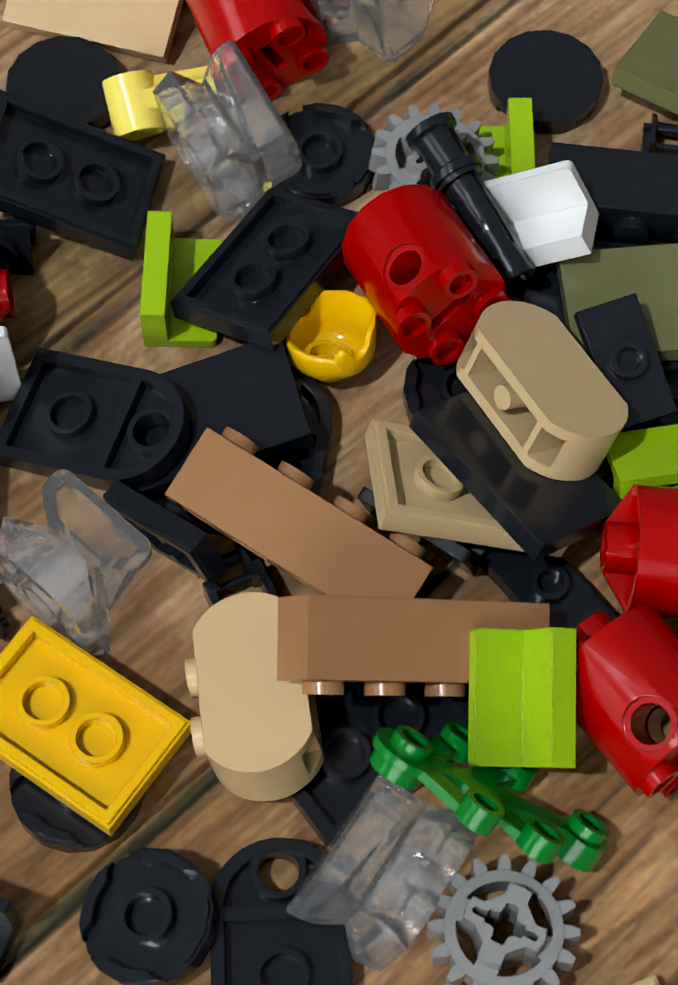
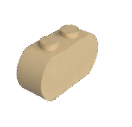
[456,301,628,481]
[185,592,324,801]

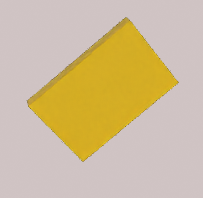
[0,615,191,837]

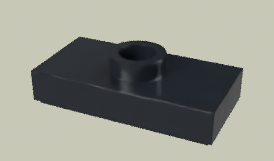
[574,293,677,431]
[102,480,229,584]
[481,548,616,628]

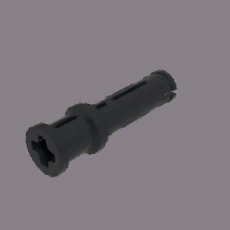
[405,112,536,291]

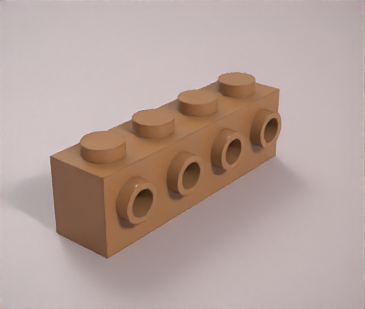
[165,426,433,598]
[277,594,550,697]

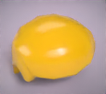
[284,290,378,383]

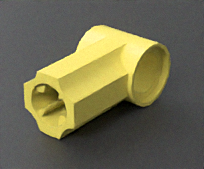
[102,64,225,141]

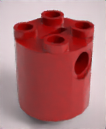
[186,0,330,104]
[342,184,510,365]
[600,484,678,618]
[575,604,678,798]

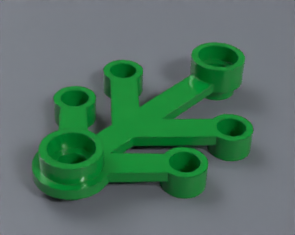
[369,720,609,872]

